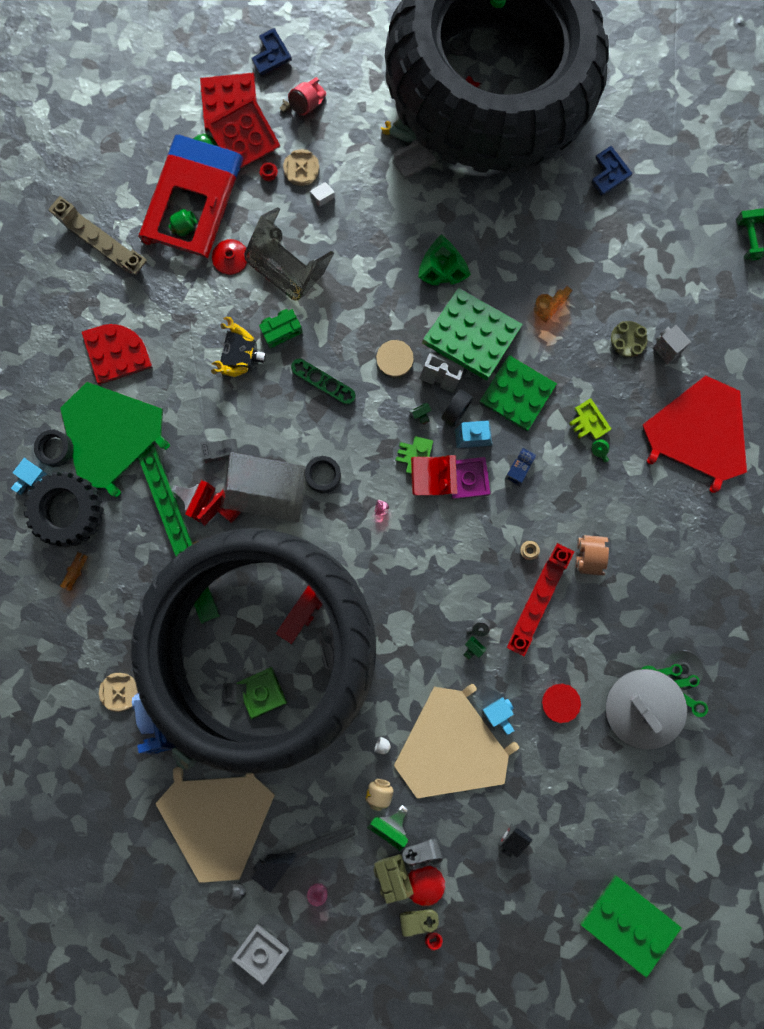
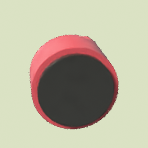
[288,77,326,115]

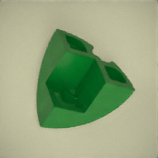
[418,234,471,285]

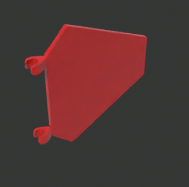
[642,375,747,493]

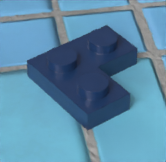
[251,28,292,76]
[591,146,633,196]

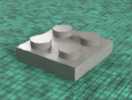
[232,924,289,985]

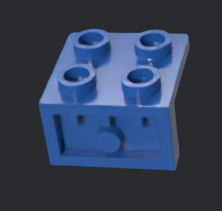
[137,723,175,755]

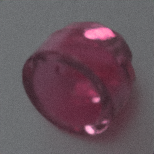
[374,500,389,516]

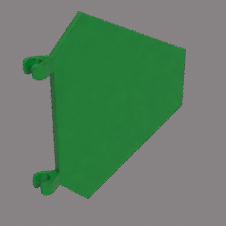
[60,382,170,497]

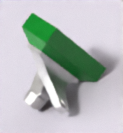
[367,806,408,851]

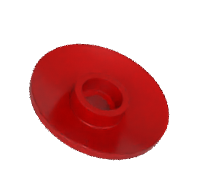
[212,239,249,275]

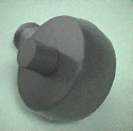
[466,618,491,636]

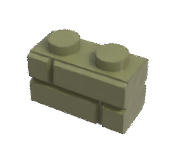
[374,854,414,904]

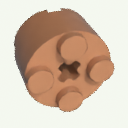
[575,535,609,576]

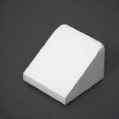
[310,182,335,207]

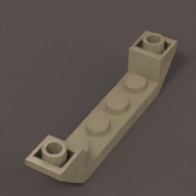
[48,196,147,275]

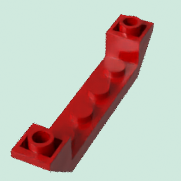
[506,543,575,657]

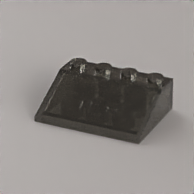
[220,452,306,523]

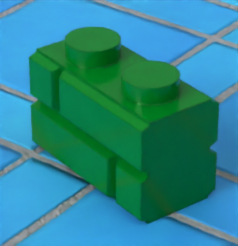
[259,309,303,349]

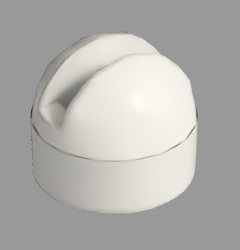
[374,737,391,754]

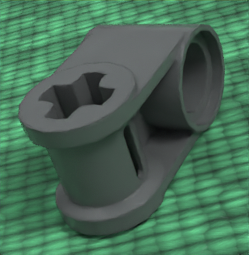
[403,839,443,870]

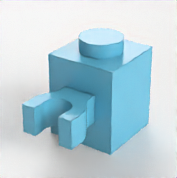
[11,458,47,495]
[482,697,514,735]

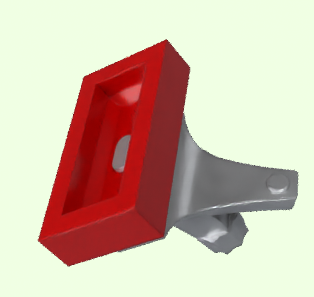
[171,480,216,522]

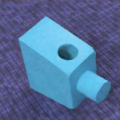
[455,421,492,448]

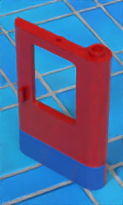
[138,135,243,258]

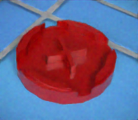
[541,683,581,723]

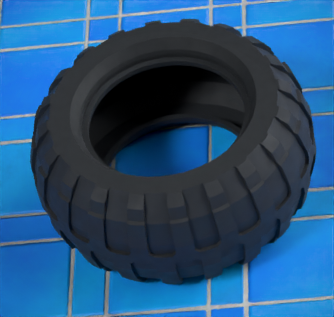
[385,0,609,173]

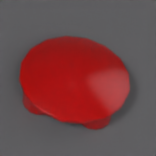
[408,866,445,906]

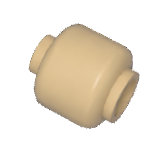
[365,779,394,811]

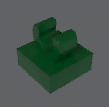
[408,403,432,425]
[463,636,487,660]

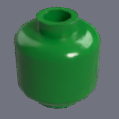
[169,209,197,237]

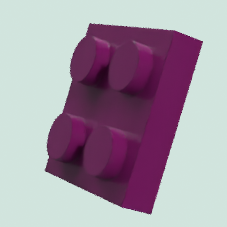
[451,457,491,500]

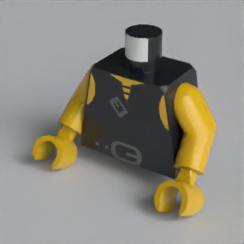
[211,317,266,377]

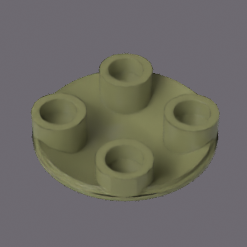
[611,321,648,357]

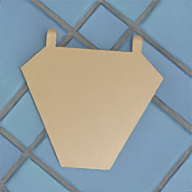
[394,684,519,798]
[156,767,275,883]

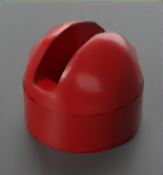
[425,932,442,950]

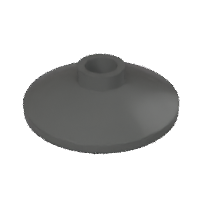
[663,651,703,690]

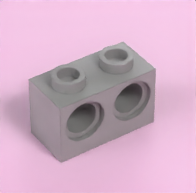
[653,325,691,364]

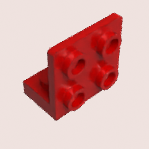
[411,455,457,495]

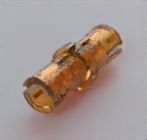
[60,551,88,591]

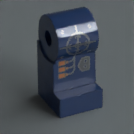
[505,448,536,487]

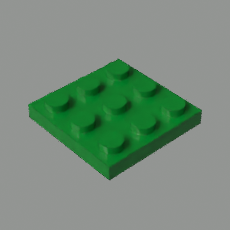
[479,355,557,432]

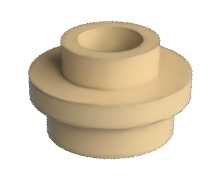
[520,541,540,560]

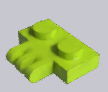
[569,398,612,440]

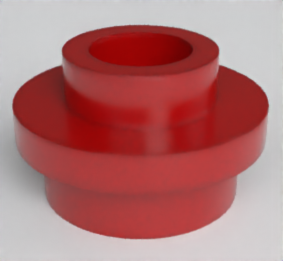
[259,162,278,181]

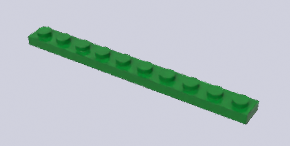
[139,443,221,624]

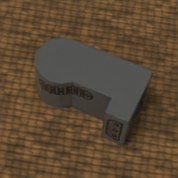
[200,439,239,464]

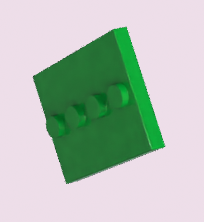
[580,875,682,978]

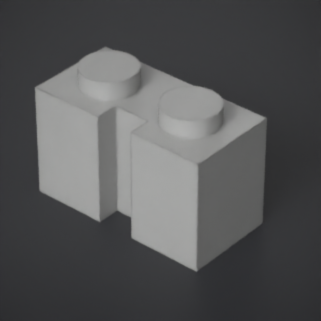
[419,352,464,393]

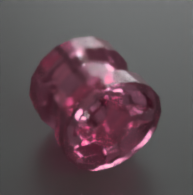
[307,883,328,906]

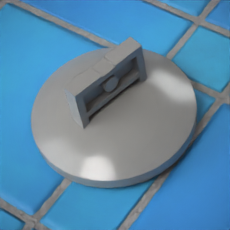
[606,669,687,749]

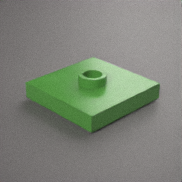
[237,667,287,719]

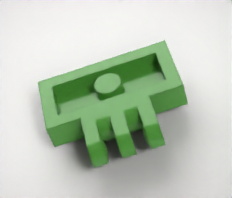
[395,436,433,475]

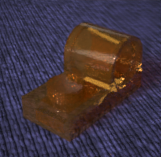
[533,286,573,323]

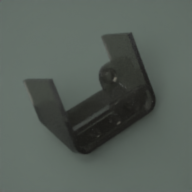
[244,207,334,301]

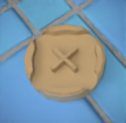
[283,149,320,186]
[376,340,414,378]
[99,672,138,712]

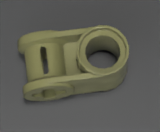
[399,909,439,936]

